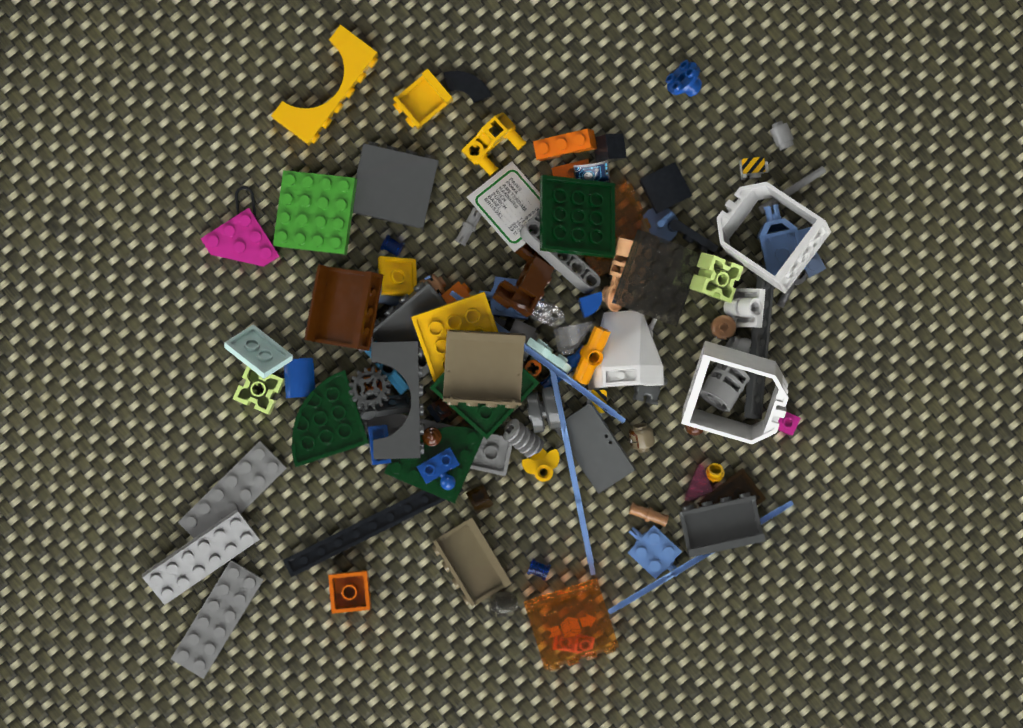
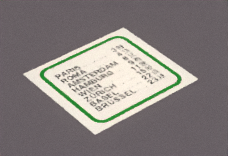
[467,162,540,252]

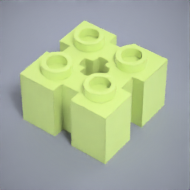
[689,252,744,303]
[233,366,285,415]

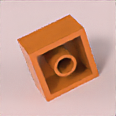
[328,570,372,614]

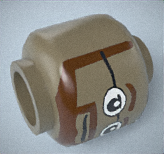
[628,423,655,453]

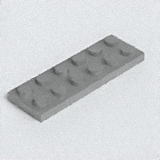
[178,441,287,538]
[142,509,260,605]
[171,560,264,679]

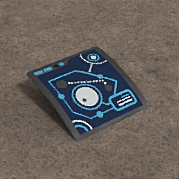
[573,161,610,182]

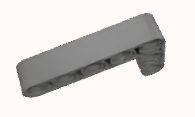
[520,209,600,294]

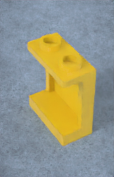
[393,69,453,129]

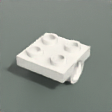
[724,288,766,328]

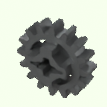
[349,367,391,410]

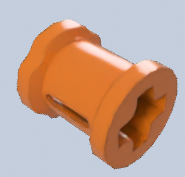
[525,360,542,377]

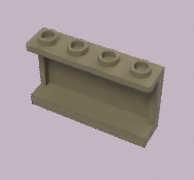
[432,517,512,608]

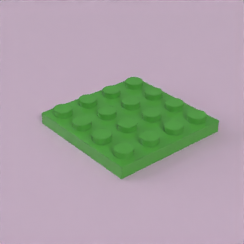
[273,170,357,255]

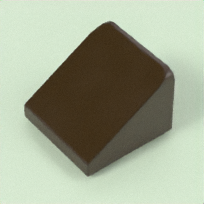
[466,484,493,513]

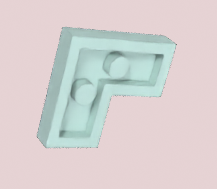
[526,337,572,374]

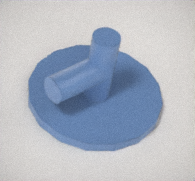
[641,208,678,244]

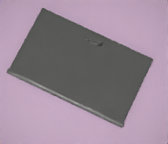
[555,402,636,494]

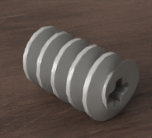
[503,419,544,458]

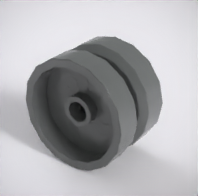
[526,386,561,433]

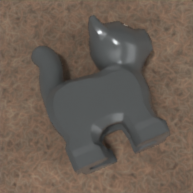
[633,374,668,405]

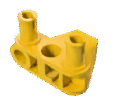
[462,112,527,176]

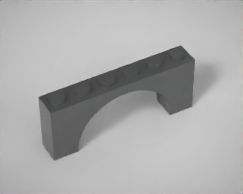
[371,341,424,460]

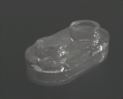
[530,300,565,327]

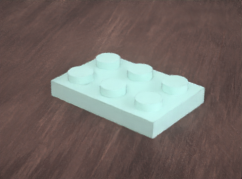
[224,325,293,379]

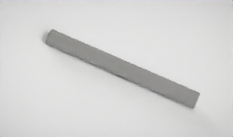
[758,166,826,214]

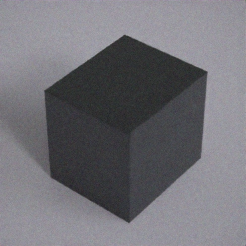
[594,133,627,163]

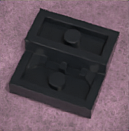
[639,162,693,214]

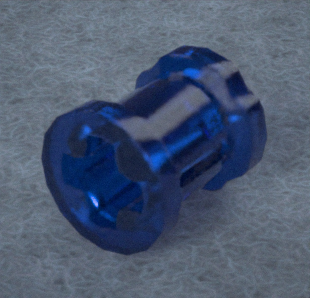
[380,235,405,257]
[527,558,551,580]

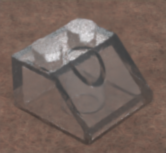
[553,321,592,356]

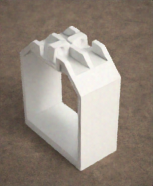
[717,182,831,294]
[681,341,788,444]

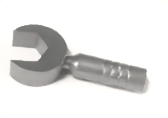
[777,273,807,308]

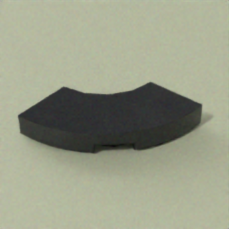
[443,71,492,103]

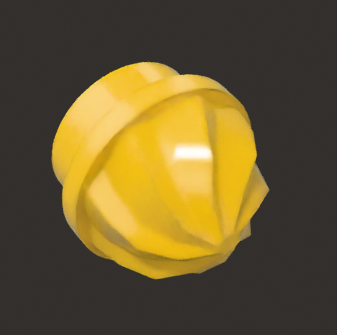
[705,463,725,483]

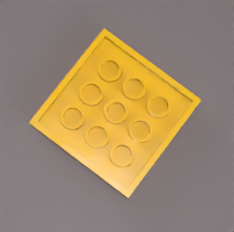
[411,291,498,382]

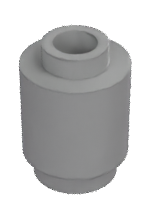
[770,121,794,151]

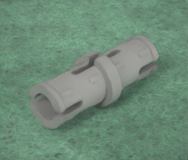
[454,207,482,246]

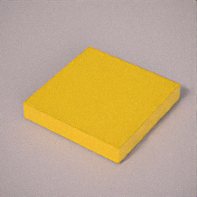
[378,256,417,296]

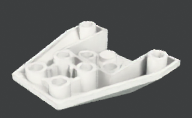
[588,310,664,390]

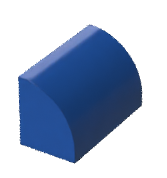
[578,292,602,318]
[284,358,315,398]

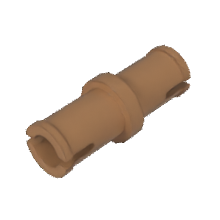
[629,502,669,527]

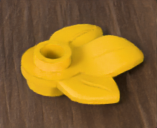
[522,448,559,482]

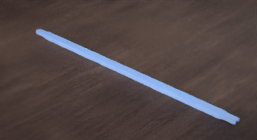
[450,291,626,423]
[550,364,596,575]
[608,500,794,614]

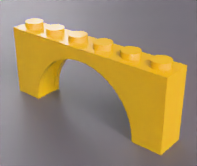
[271,25,378,146]

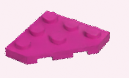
[200,208,280,267]

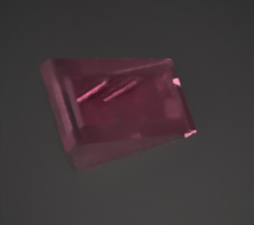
[683,464,713,501]

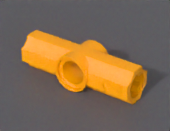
[572,326,611,385]

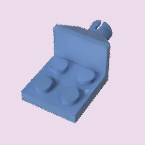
[757,204,806,276]

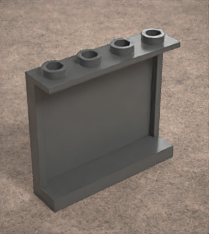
[353,142,439,229]
[372,280,447,380]

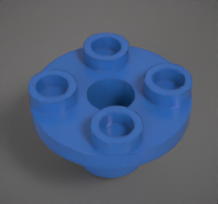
[665,60,702,97]

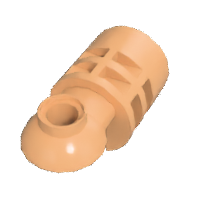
[602,237,654,312]

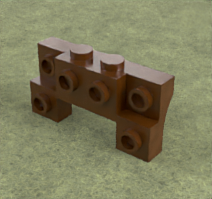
[492,243,561,317]

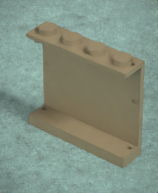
[443,329,526,409]

